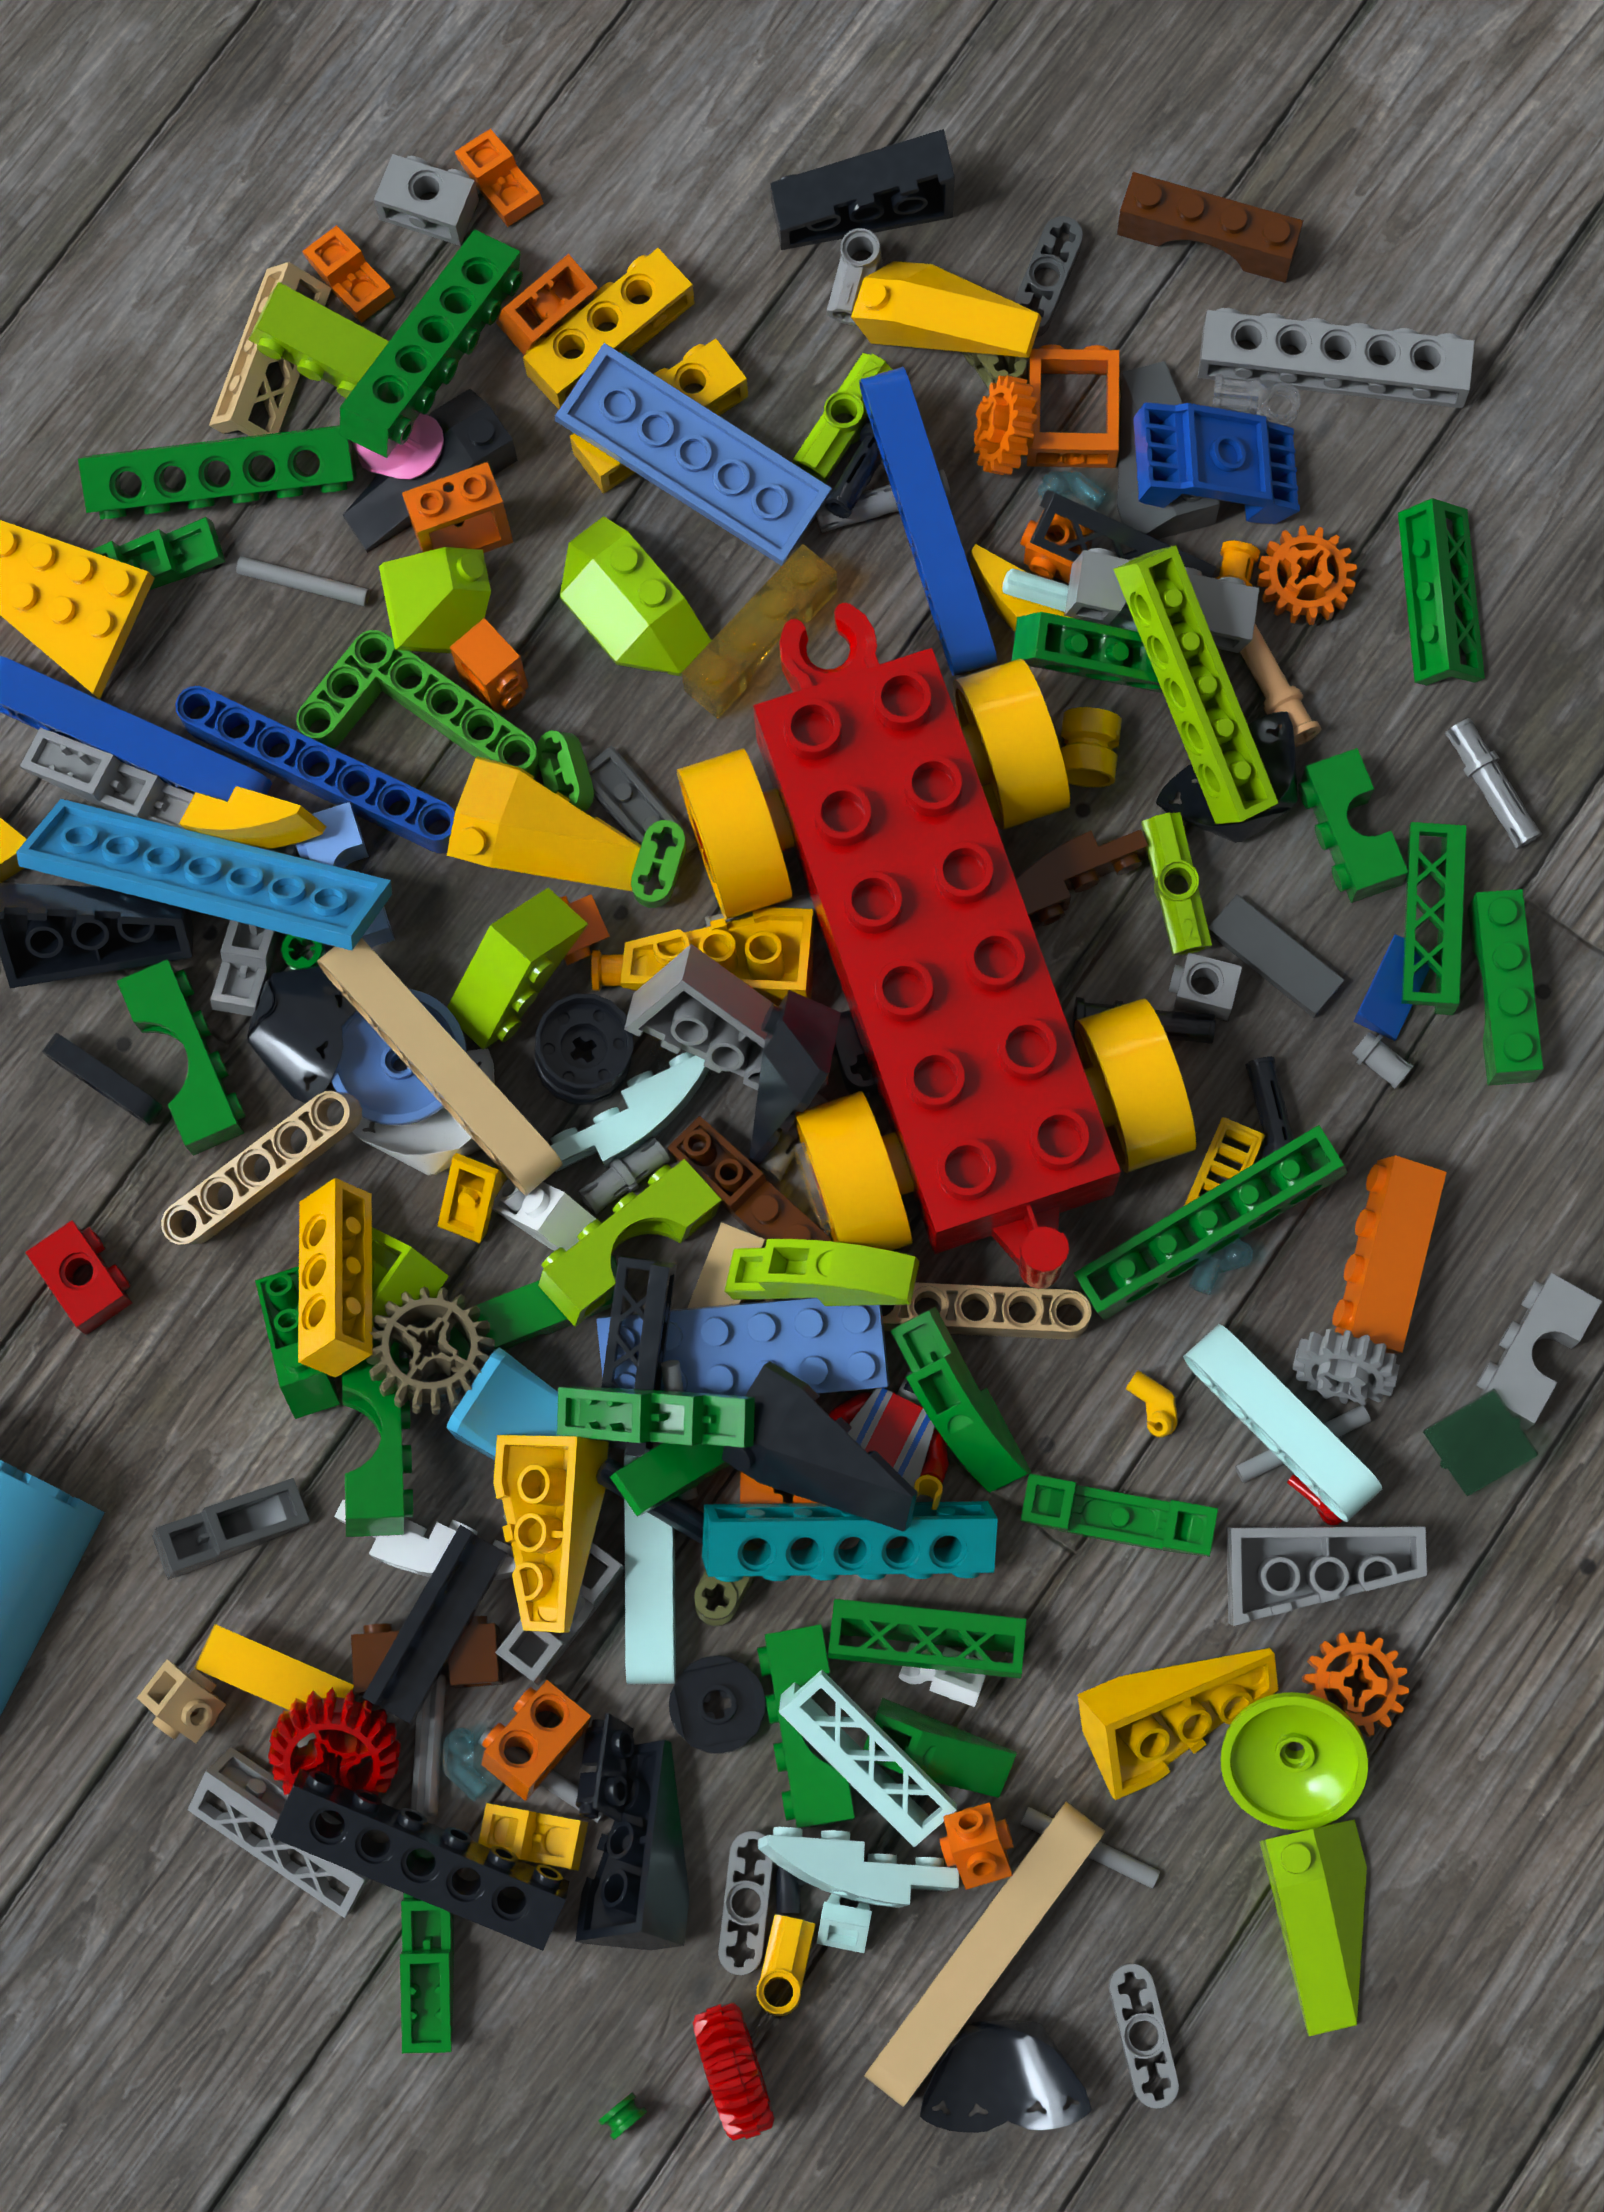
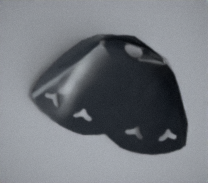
[1156,712,1298,843]
[247,965,356,1103]
[920,2020,1092,2133]

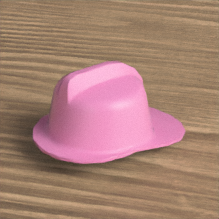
[351,413,444,480]

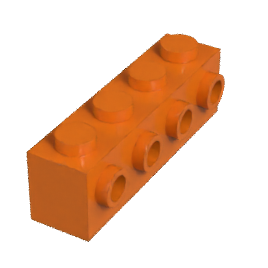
[1332,1155,1447,1354]

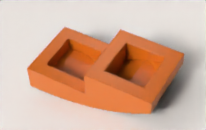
[455,128,544,227]
[302,225,395,323]

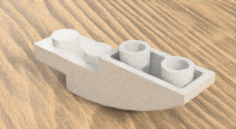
[334,1500,516,1581]

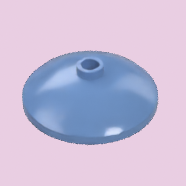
[331,989,467,1125]

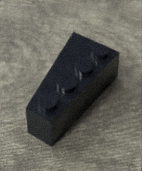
[0,883,194,989]

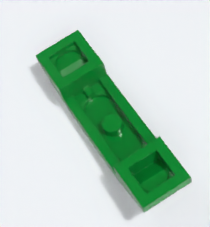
[1020,1474,1218,1557]

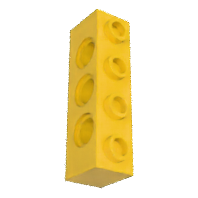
[523,248,695,410]
[570,338,748,494]
[298,1178,373,1378]

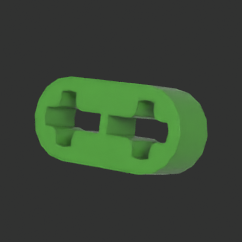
[537,730,594,812]
[631,820,686,908]

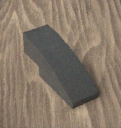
[152,1478,310,1580]

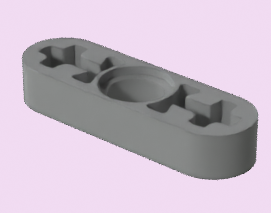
[718,1831,773,1975]
[1109,1964,1179,2109]

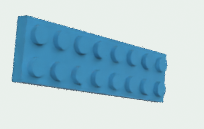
[16,799,392,950]

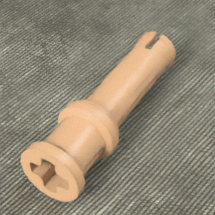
[1240,623,1321,748]

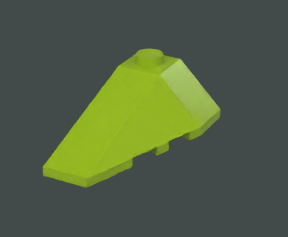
[1259,1819,1367,2036]

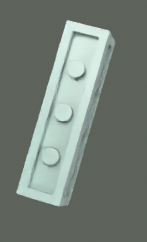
[779,1670,957,1847]

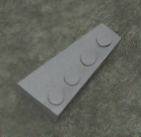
[624,944,834,1091]
[1226,1526,1427,1626]

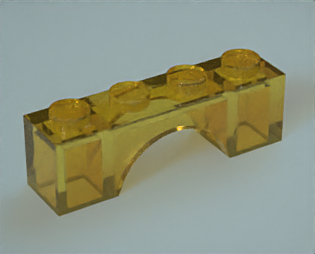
[682,544,837,719]

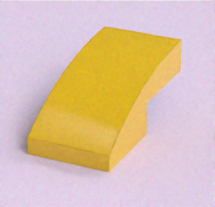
[478,1803,588,1871]

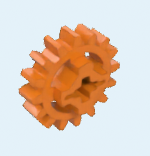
[974,375,1037,475]
[1257,525,1357,625]
[1302,1631,1409,1737]

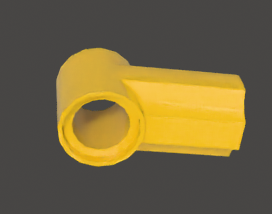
[756,1914,816,2016]

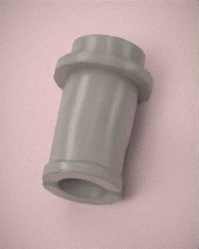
[1352,1032,1413,1089]

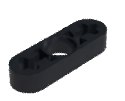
[42,1033,164,1126]

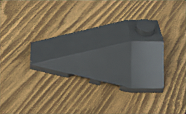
[1117,361,1220,540]

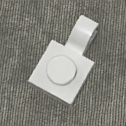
[899,1643,986,1707]

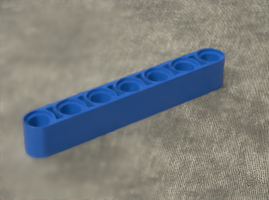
[859,367,997,676]
[0,656,272,802]
[175,686,455,853]

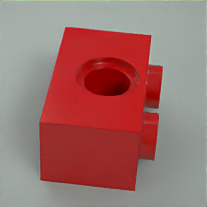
[25,1220,132,1335]

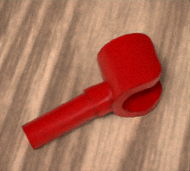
[1287,1474,1343,1526]

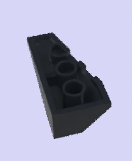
[749,990,841,1166]
[722,1361,918,1532]

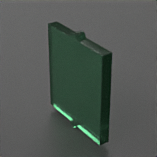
[1423,1388,1538,1496]

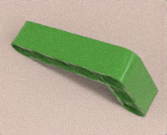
[296,630,540,779]

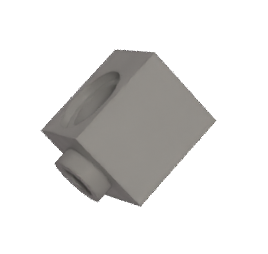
[1168,953,1242,1021]

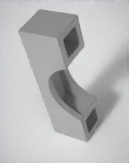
[1064,548,1259,653]

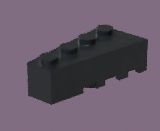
[770,129,955,250]

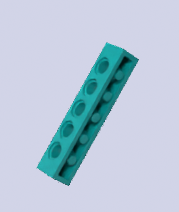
[702,1501,998,1582]

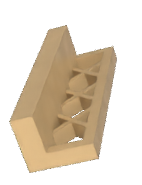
[209,262,331,436]

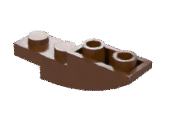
[1016,829,1148,926]
[667,1116,833,1247]

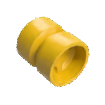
[1060,707,1122,787]

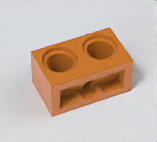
[450,618,529,713]
[481,1680,591,1801]

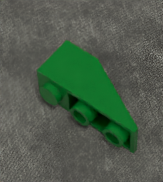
[255,1266,340,1419]
[862,1698,1017,1798]

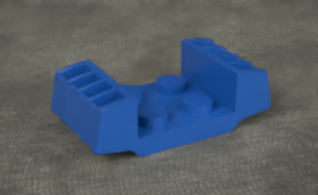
[1133,402,1300,524]

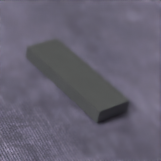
[587,745,699,871]
[1208,894,1345,1018]

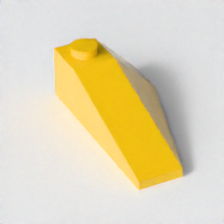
[851,261,1042,358]
[447,756,641,891]
[620,907,814,1006]
[493,1435,609,1633]
[1077,1648,1278,1800]

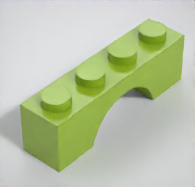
[538,1159,722,1327]

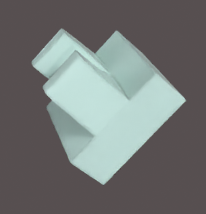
[816,1893,872,1953]

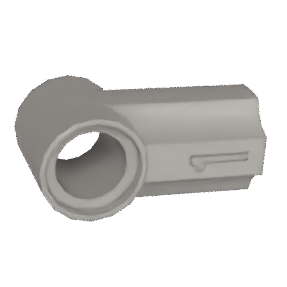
[827,228,883,326]

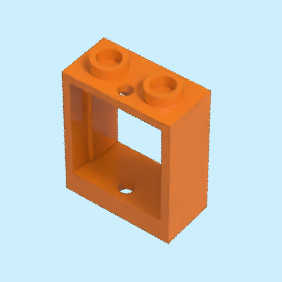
[1027,344,1119,468]
[402,462,514,553]

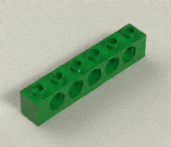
[340,229,523,458]
[78,425,357,519]
[1074,1125,1348,1320]

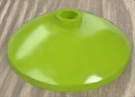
[1221,1692,1368,1830]

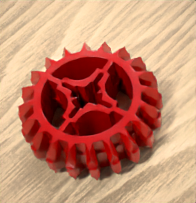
[268,1687,401,1815]
[693,2003,775,2141]

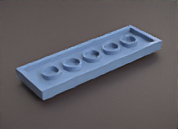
[555,343,832,566]
[596,1298,890,1396]

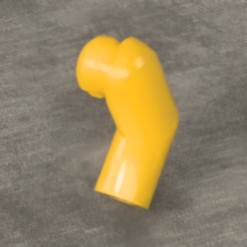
[1125,1370,1178,1437]

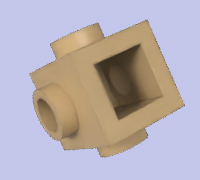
[137,1659,226,1743]

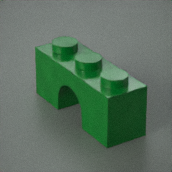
[1298,748,1408,903]

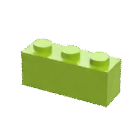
[248,282,389,398]

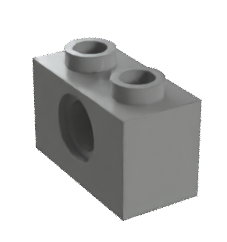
[374,154,479,246]

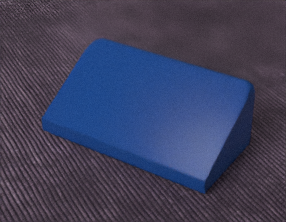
[1353,934,1430,1041]

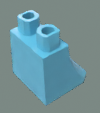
[446,1347,591,1460]

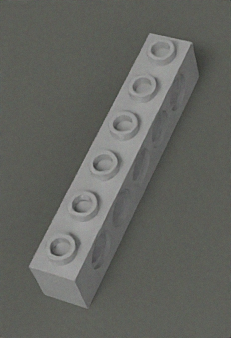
[1198,308,1475,408]

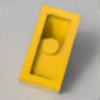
[437,1153,507,1243]

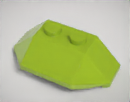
[560,516,715,677]

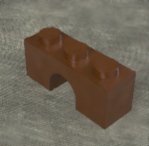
[351,1616,503,1696]

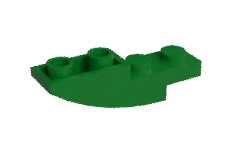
[890,1307,1031,1493]

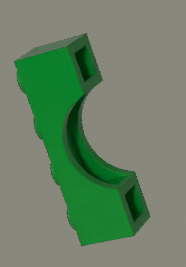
[1468,889,1543,1086]
[117,959,246,1156]
[342,1341,413,1537]
[757,1624,855,1829]

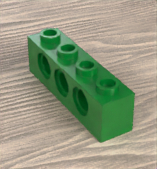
[1011,612,1163,693]

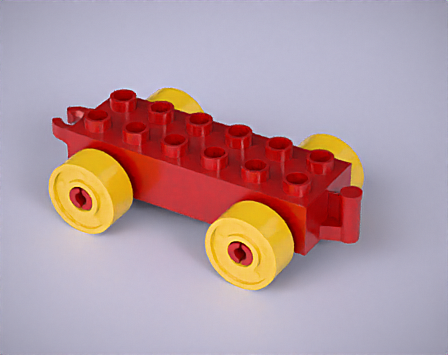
[677,602,1196,1289]

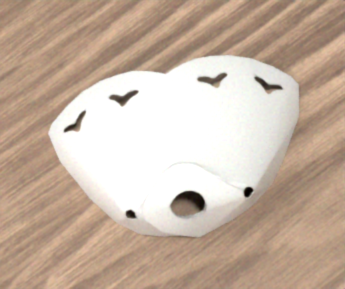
[352,1049,494,1175]

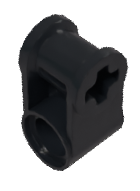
[833,1010,879,1099]

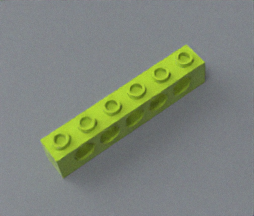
[1113,545,1279,824]

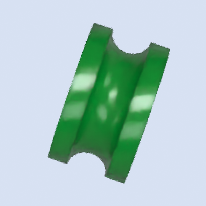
[281,935,326,970]
[598,2092,648,2141]

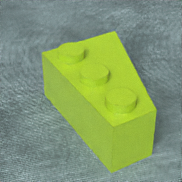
[447,887,588,1050]

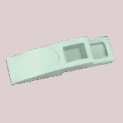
[551,1052,710,1172]
[758,1827,959,1908]

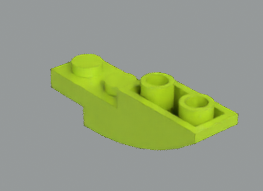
[724,1239,919,1306]

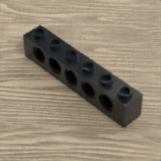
[271,1769,570,1951]

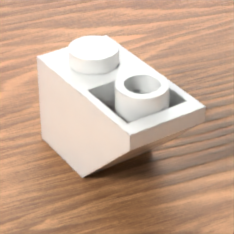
[492,1179,596,1251]

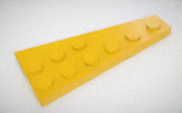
[0,520,155,700]

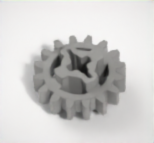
[1293,1329,1400,1405]

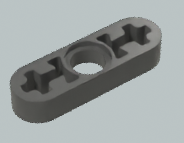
[1014,216,1083,338]

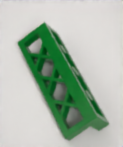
[1398,498,1485,686]
[1401,822,1466,1015]
[828,1599,1026,1679]

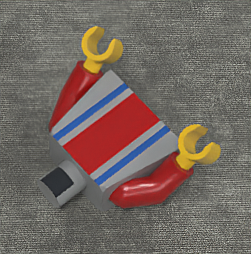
[829,1372,949,1510]

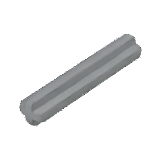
[411,1673,446,1816]

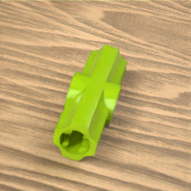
[792,353,893,484]
[1141,812,1212,956]

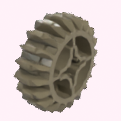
[366,1286,495,1415]

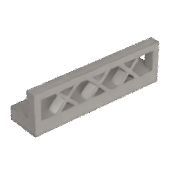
[187,1746,370,1918]

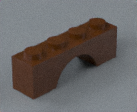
[1117,172,1304,283]

